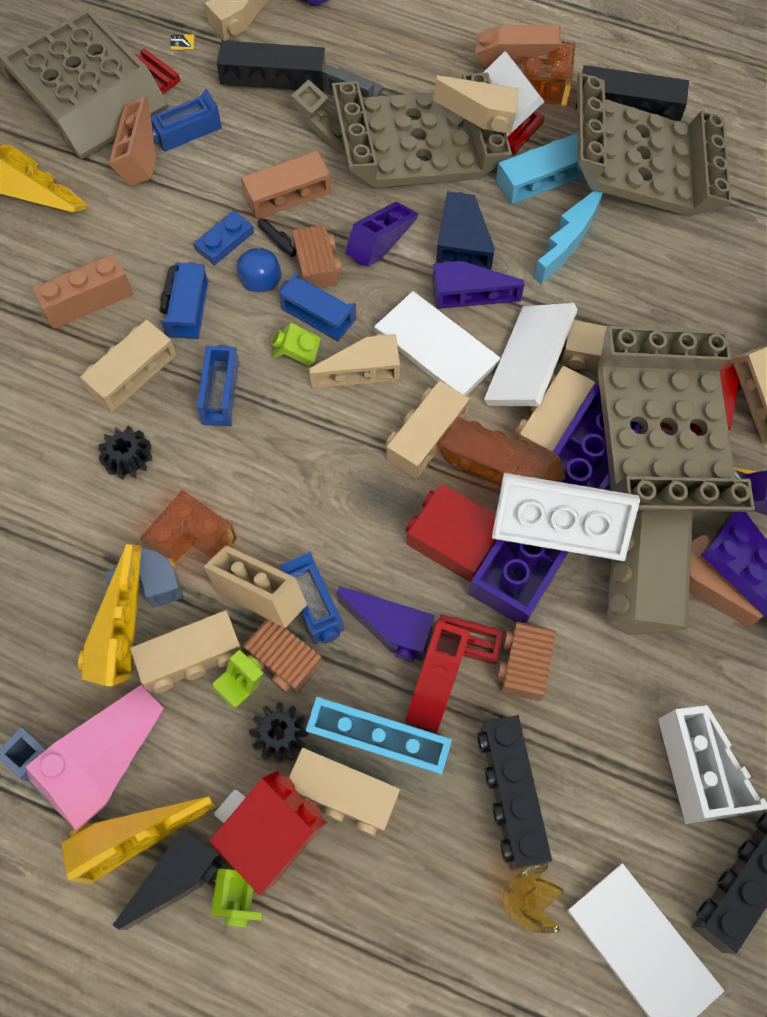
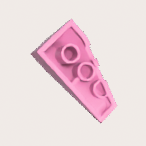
[26,685,164,832]

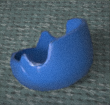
[236,248,282,293]

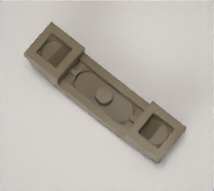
[290,79,346,157]

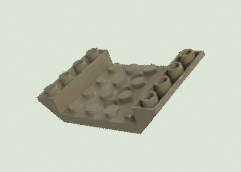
[0,8,169,159]
[332,72,512,188]
[577,72,732,216]
[598,326,755,512]

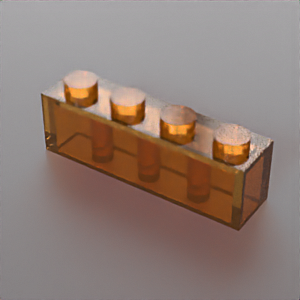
[437,417,566,487]

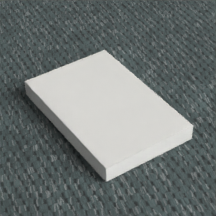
[483,51,545,137]

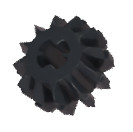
[98,426,153,480]
[249,702,309,764]

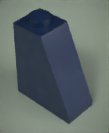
[436,191,495,270]

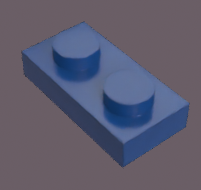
[193,210,254,266]

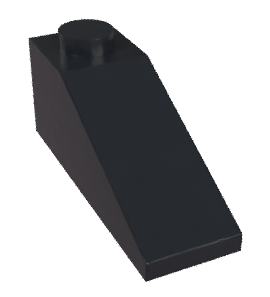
[113,827,223,930]

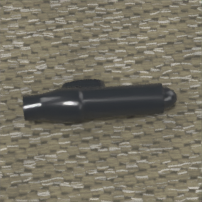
[258,219,297,257]
[159,265,177,314]

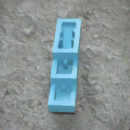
[534,190,603,285]

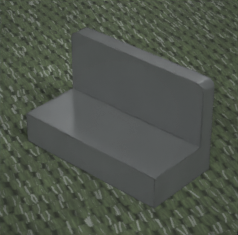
[322,65,383,97]

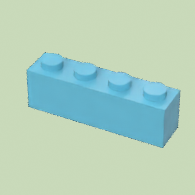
[496,132,584,205]
[306,697,452,774]

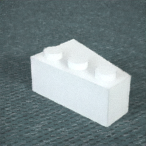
[658,705,767,824]

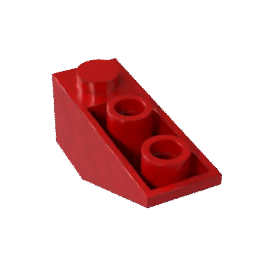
[405,620,471,733]

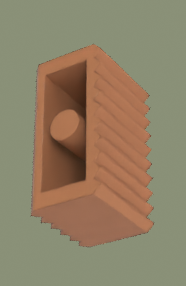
[292,224,342,288]
[243,619,322,694]
[497,622,556,701]

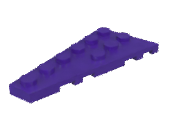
[701,512,767,618]

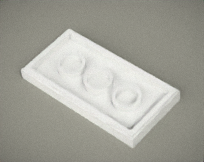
[374,291,501,396]
[484,303,578,406]
[492,473,640,561]
[566,863,724,1017]

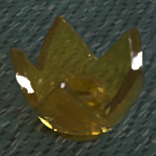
[503,863,564,933]

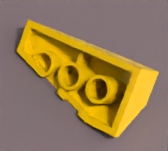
[0,144,88,212]
[78,544,142,687]
[61,796,217,885]

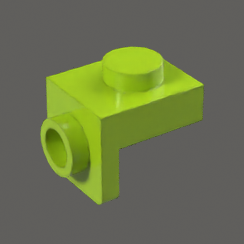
[271,323,321,366]
[212,650,264,709]
[211,869,262,927]

